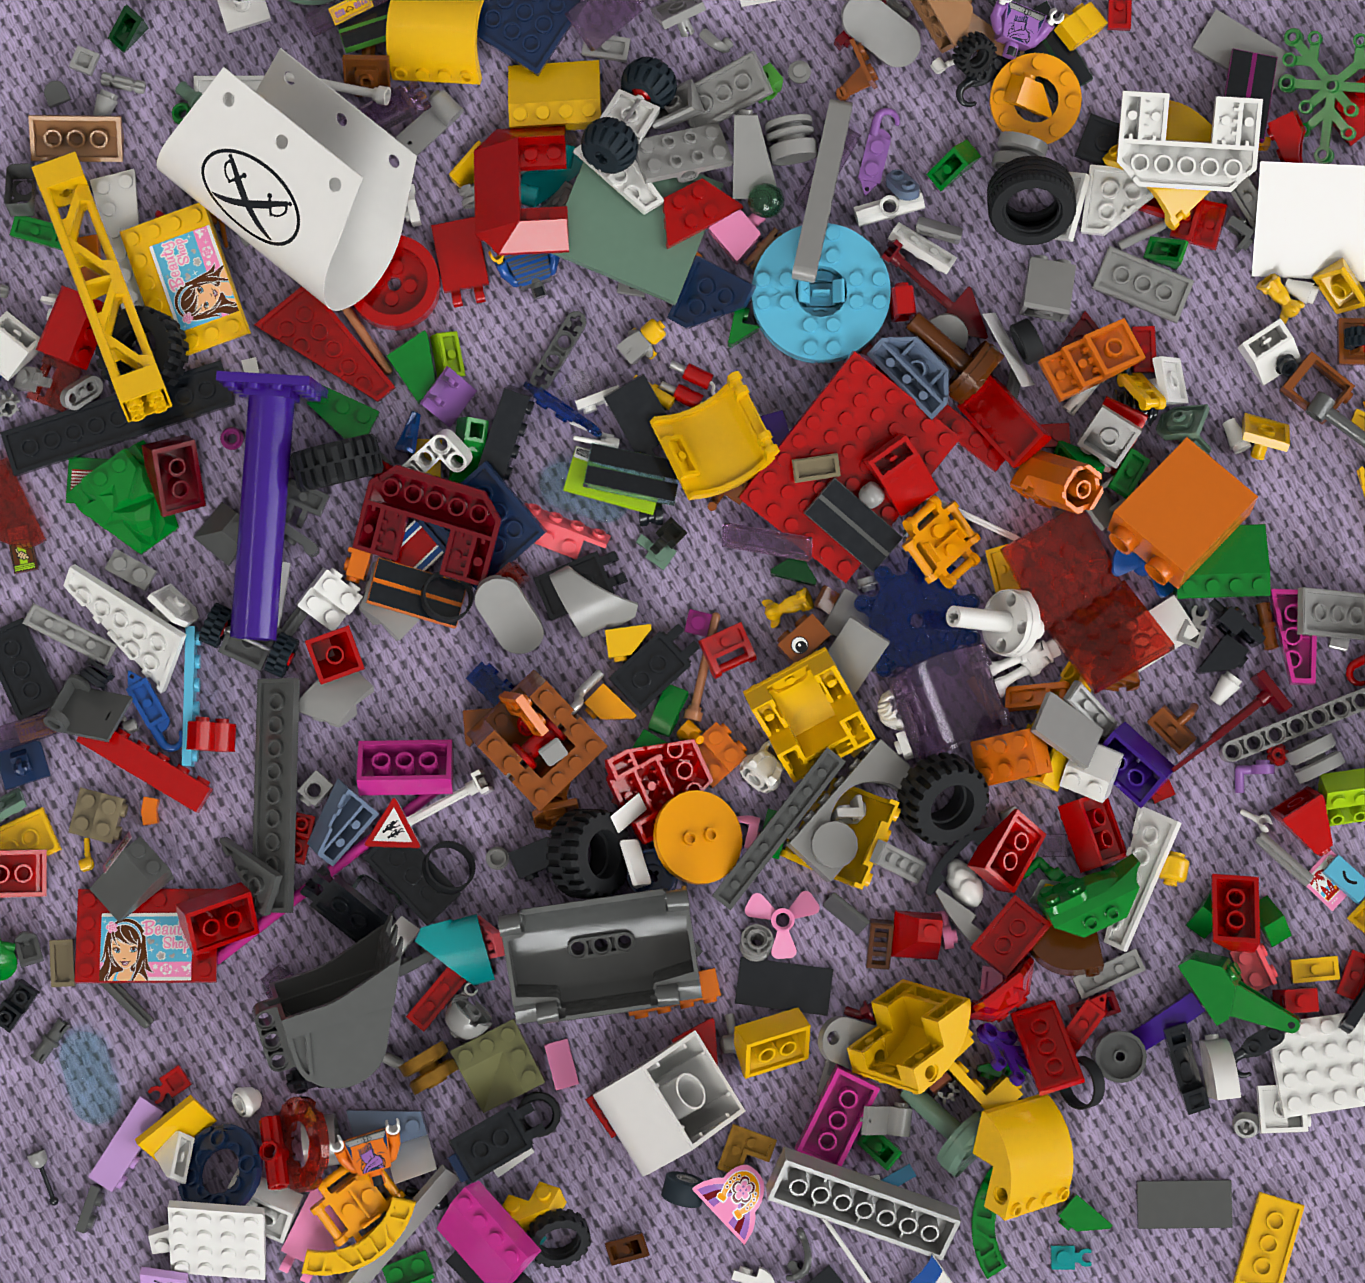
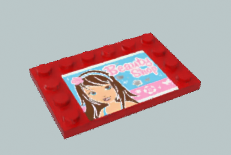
[75,888,219,984]

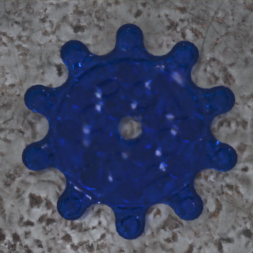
[854,556,981,688]

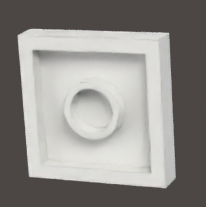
[217,0,271,34]
[1148,356,1189,405]

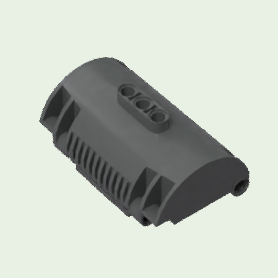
[498,885,702,1025]

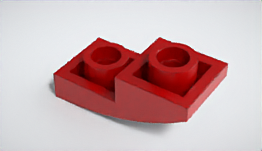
[295,812,316,865]

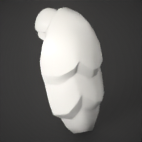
[945,859,983,908]

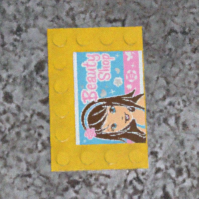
[120,203,251,356]

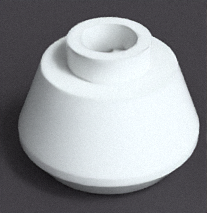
[232,1087,262,1118]

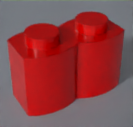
[890,282,916,323]
[186,717,236,752]

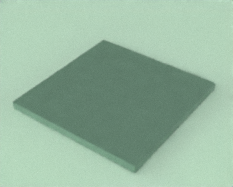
[551,159,723,305]

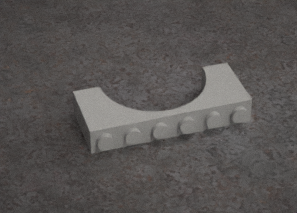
[785,739,911,882]

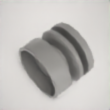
[765,114,818,166]

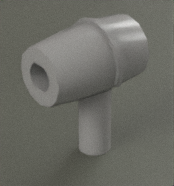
[720,1013,737,1054]

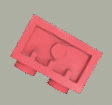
[1228,943,1278,991]

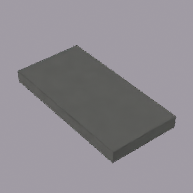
[1136,1180,1233,1229]

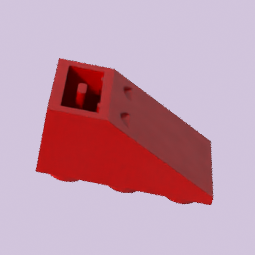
[863,433,939,517]

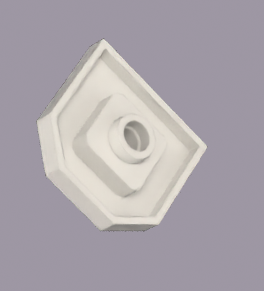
[147,583,199,628]

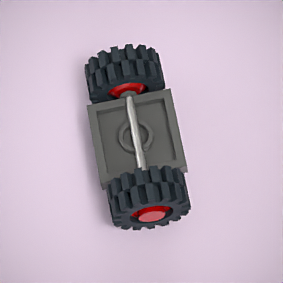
[199,602,300,678]

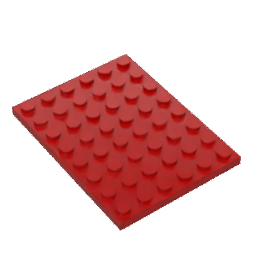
[738,351,961,583]

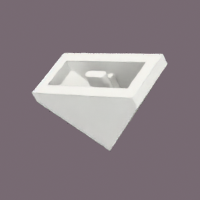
[154,1131,195,1184]

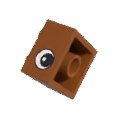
[776,614,831,665]

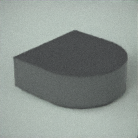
[44,81,72,109]

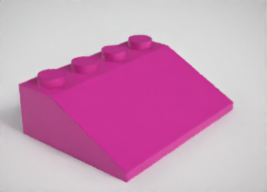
[436,1181,541,1283]

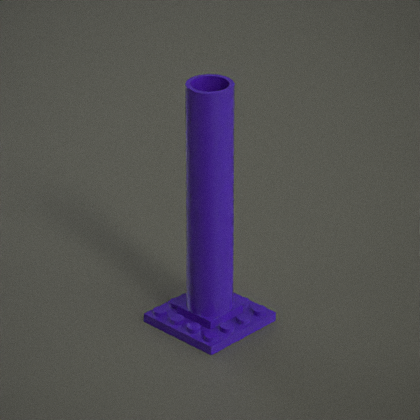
[216,371,328,641]

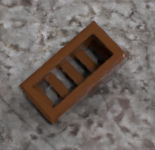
[866,918,894,970]

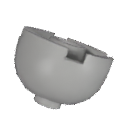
[445,994,493,1040]

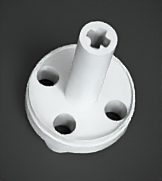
[946,589,1044,657]

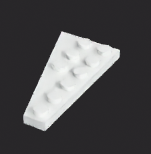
[63,564,187,693]

